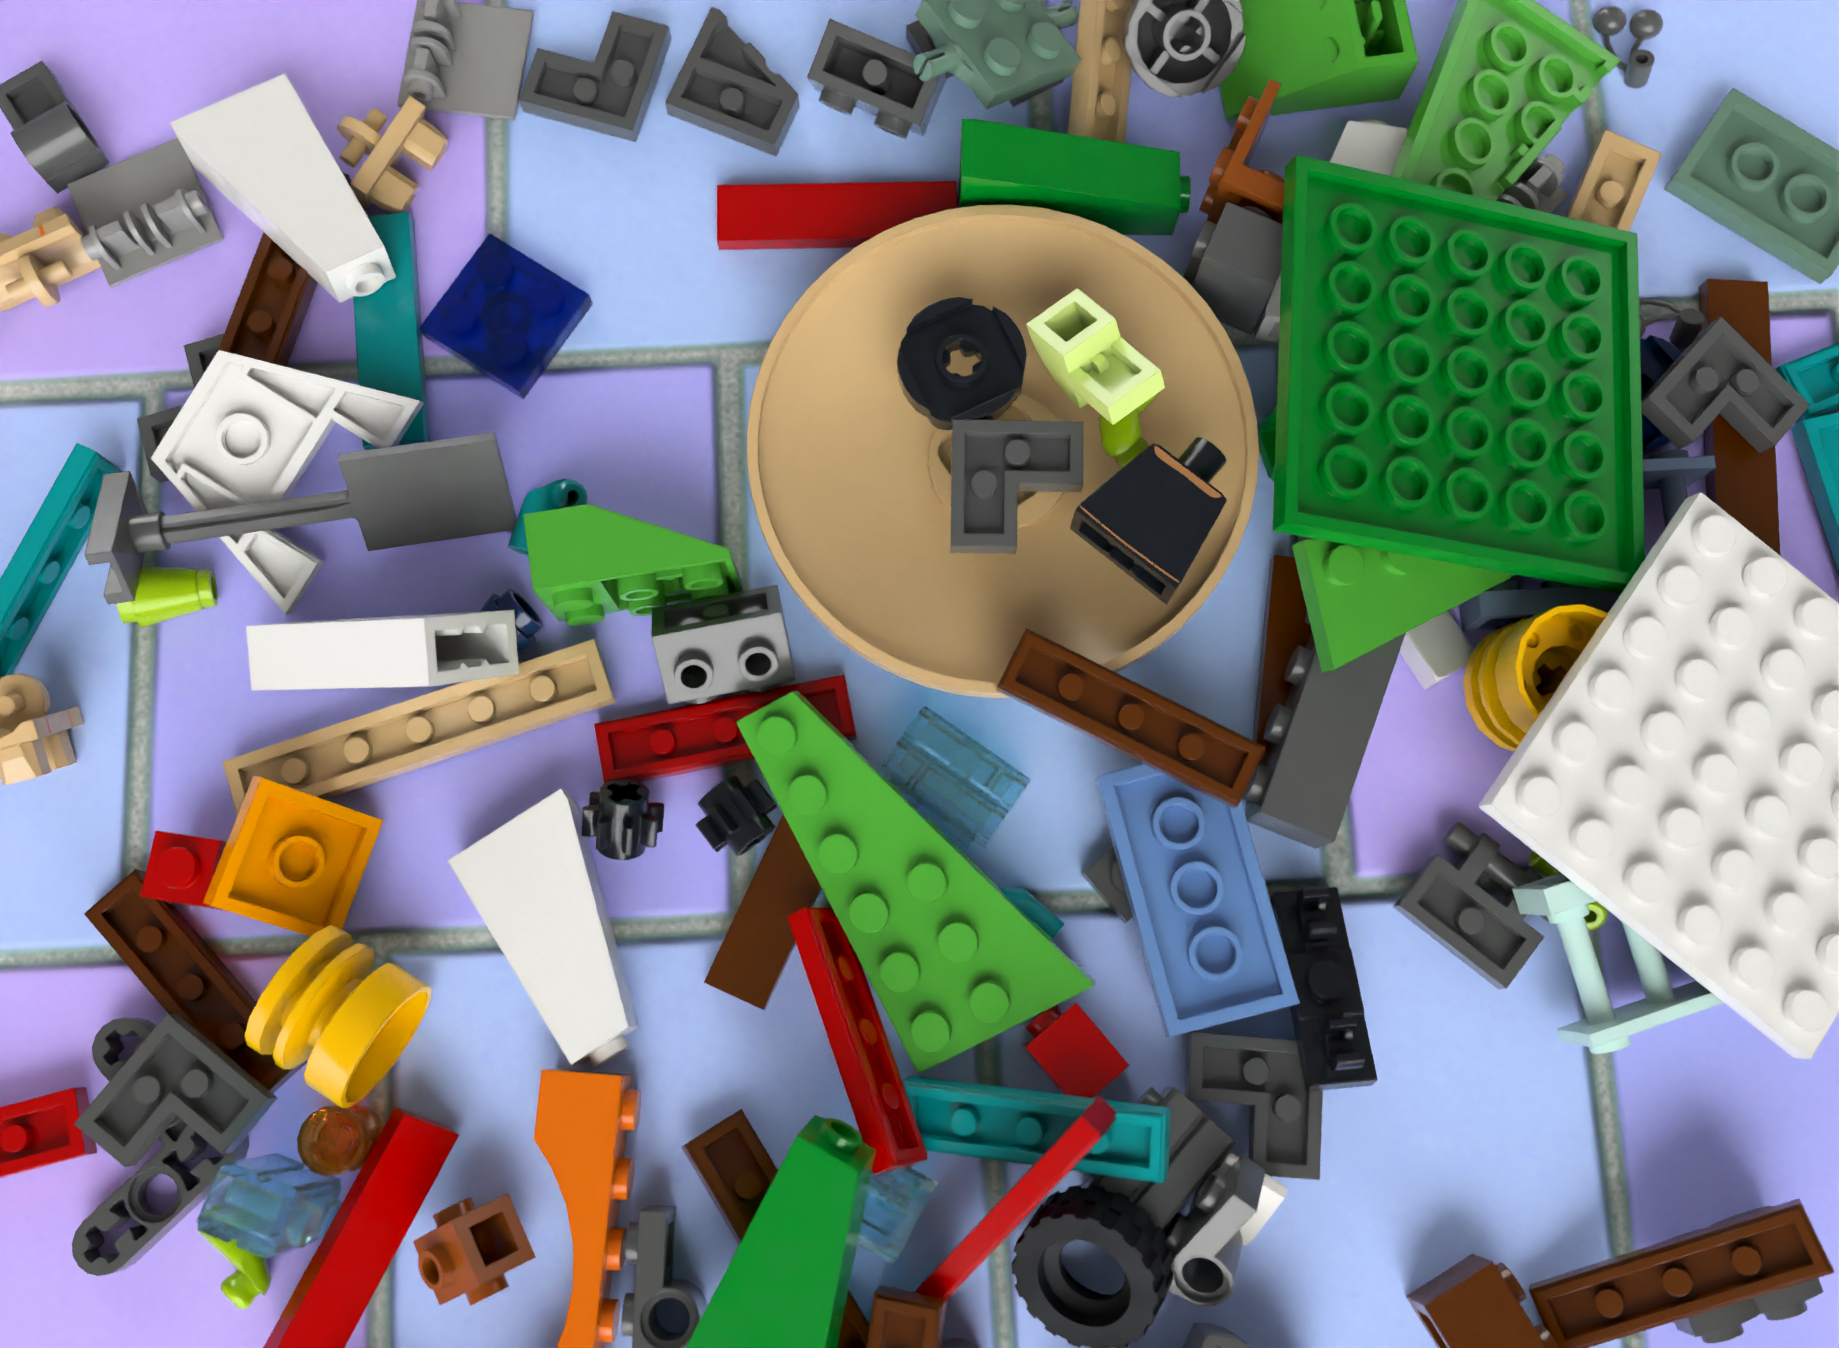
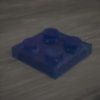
[419,233,593,400]

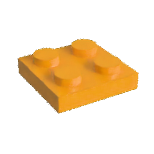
[203,776,383,936]

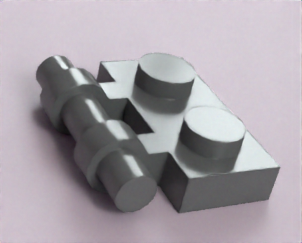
[1393,821,1549,990]

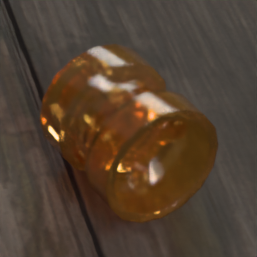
[297,1104,384,1176]

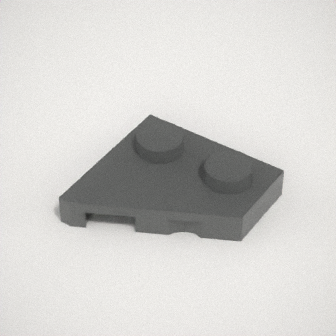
[665,7,800,156]

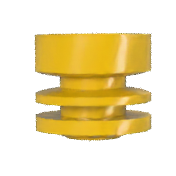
[1463,604,1608,752]
[245,925,432,1108]

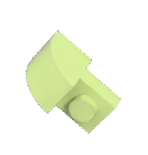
[1026,288,1165,425]

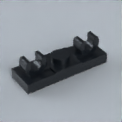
[1270,887,1378,1092]

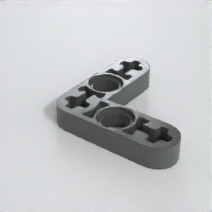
[72,1018,249,1276]

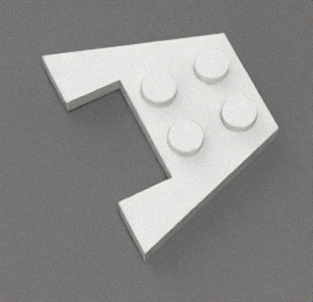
[151,350,424,614]

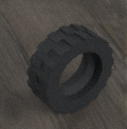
[1012,1185,1174,1348]

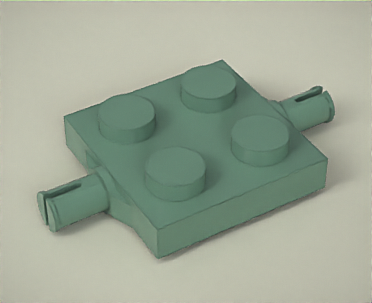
[913,0,1082,110]

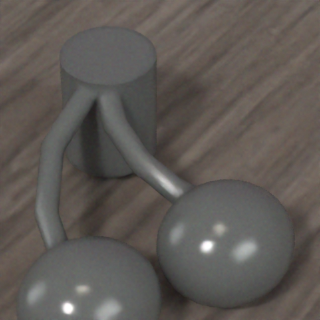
[1593,6,1663,88]
[1639,297,1705,348]

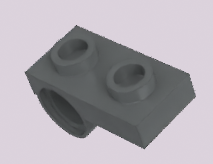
[0,61,110,194]
[1162,1154,1266,1306]
[621,1205,707,1348]

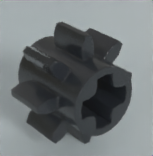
[695,775,777,856]
[581,779,664,860]

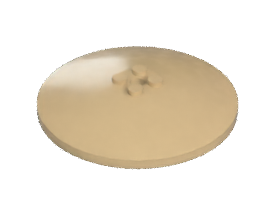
[747,205,1259,699]

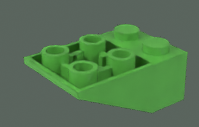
[1219,0,1419,122]
[523,504,743,626]

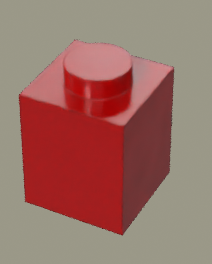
[140,830,227,911]
[1022,1003,1130,1098]

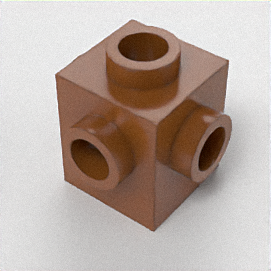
[413,1194,535,1306]

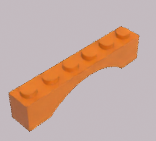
[534,1069,641,1348]

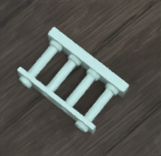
[1512,873,1724,1054]

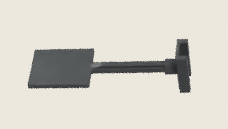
[84,432,517,605]

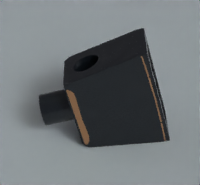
[1070,437,1227,605]

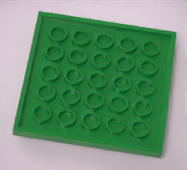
[1272,154,1645,593]

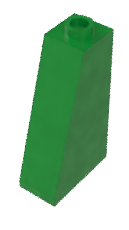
[959,119,1191,235]
[686,1114,876,1348]

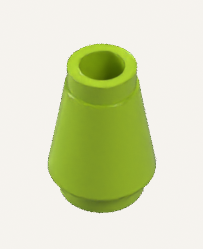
[116,566,218,628]

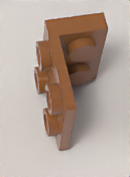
[1199,79,1284,224]

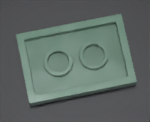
[1664,88,1839,284]

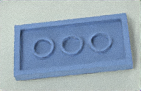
[1095,764,1300,1037]

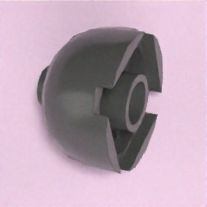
[1122,0,1246,97]

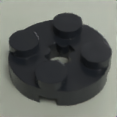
[897,297,1027,430]

